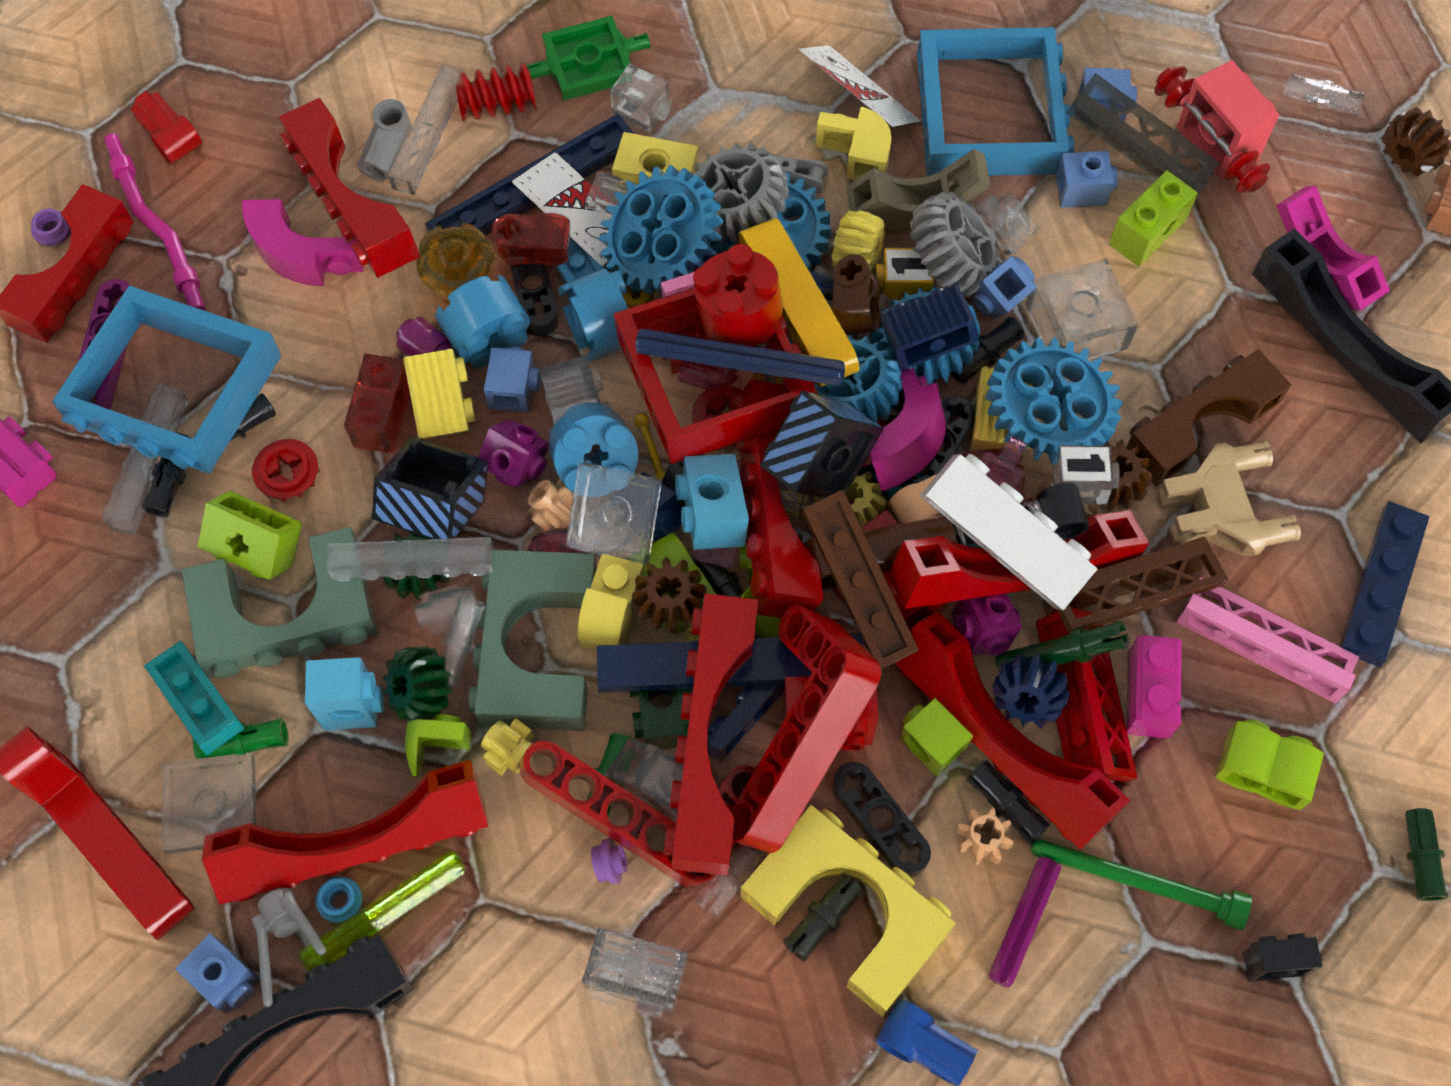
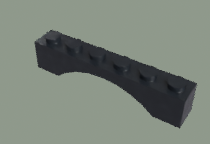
[1252,228,1451,444]
[136,934,414,1086]

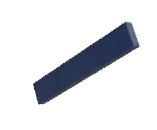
[425,114,635,257]
[597,633,863,693]

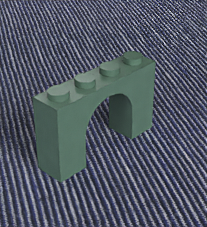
[182,527,378,678]
[469,550,597,731]

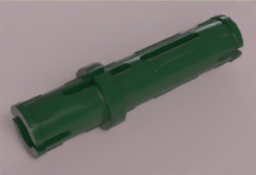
[995,620,1129,673]

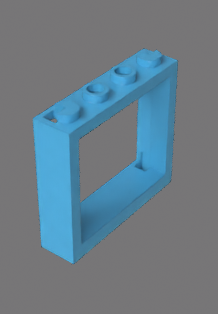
[917,27,1074,177]
[52,286,281,474]

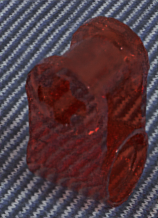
[492,213,571,266]

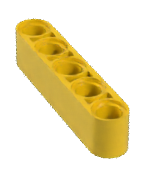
[738,218,860,387]

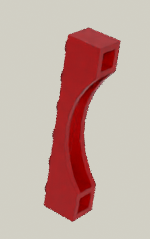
[279,98,420,278]
[732,379,824,618]
[888,510,1149,609]
[664,593,758,876]
[895,611,1130,850]
[202,760,488,905]

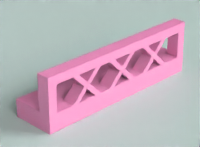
[1176,577,1359,704]

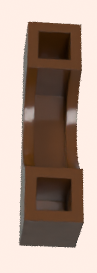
[1125,349,1292,487]

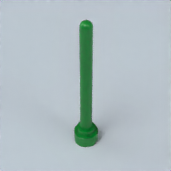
[1031,839,1252,931]

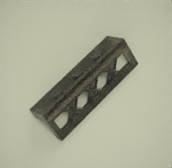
[1066,73,1220,197]

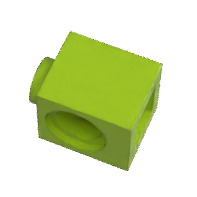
[900,698,973,777]

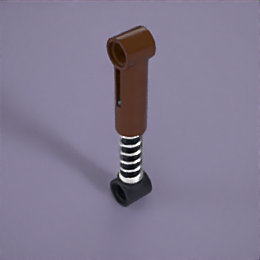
[804,483,1090,590]

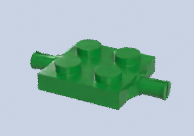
[526,15,651,101]

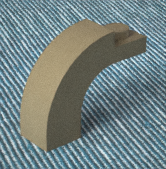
[846,149,991,231]

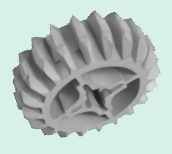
[691,142,789,244]
[910,192,1000,297]

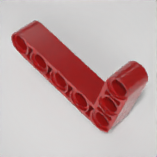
[731,605,881,853]
[0,726,196,941]
[520,741,756,887]

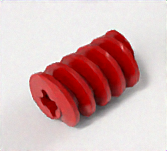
[456,63,537,122]

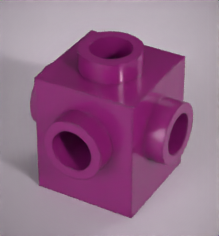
[478,419,549,487]
[951,593,1022,656]

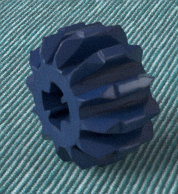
[992,652,1069,729]

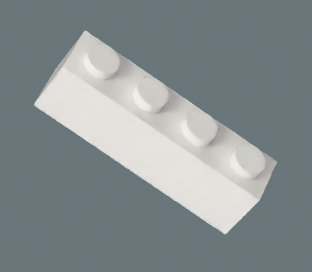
[920,453,1097,610]

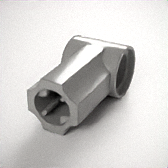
[357,99,414,182]

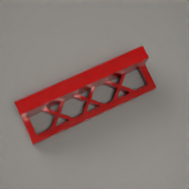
[1035,607,1138,782]

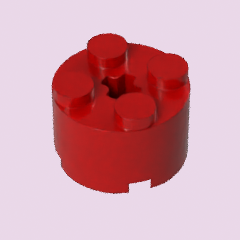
[693,244,783,346]

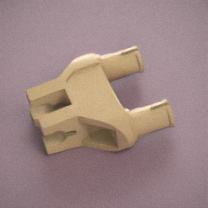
[1156,440,1301,556]

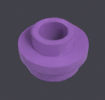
[31,208,71,247]
[591,838,628,885]

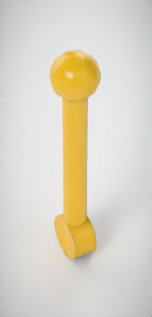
[634,413,665,482]

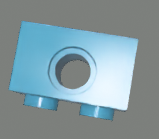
[675,454,749,550]
[305,657,384,731]

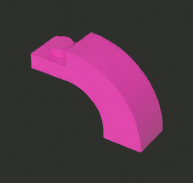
[1276,185,1390,311]
[242,199,364,286]
[870,367,946,492]

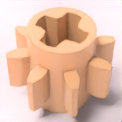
[528,479,580,531]
[956,808,1014,866]

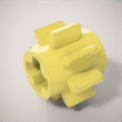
[481,718,534,776]

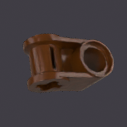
[831,254,881,335]

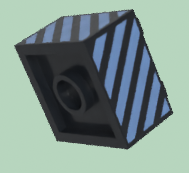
[760,390,884,498]
[372,436,489,545]

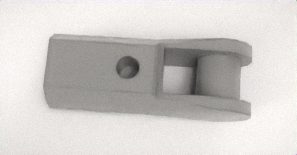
[770,154,829,194]

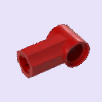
[130,91,203,165]

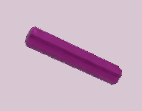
[988,857,1061,988]

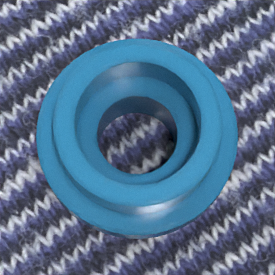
[316,877,363,923]

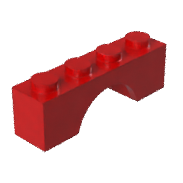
[0,184,134,343]

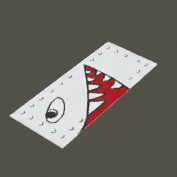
[799,45,921,127]
[511,152,614,266]

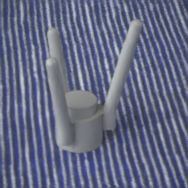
[251,888,326,1007]

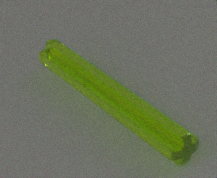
[299,851,465,971]

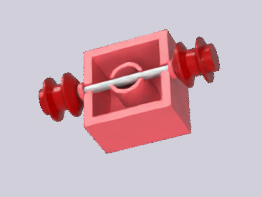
[1154,60,1280,193]

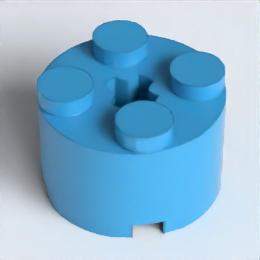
[558,269,628,362]
[435,275,530,369]
[549,402,638,497]

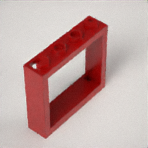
[613,288,819,464]

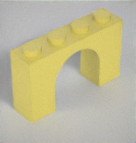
[740,805,956,1018]

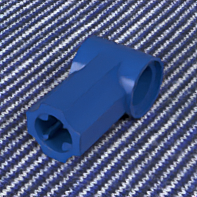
[875,999,978,1086]

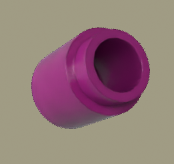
[396,317,457,356]

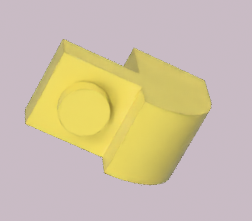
[815,107,891,180]
[577,553,645,652]

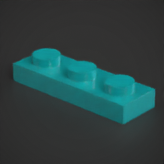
[144,640,245,755]

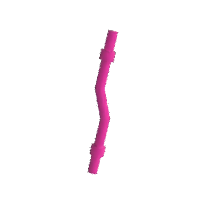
[104,134,206,311]

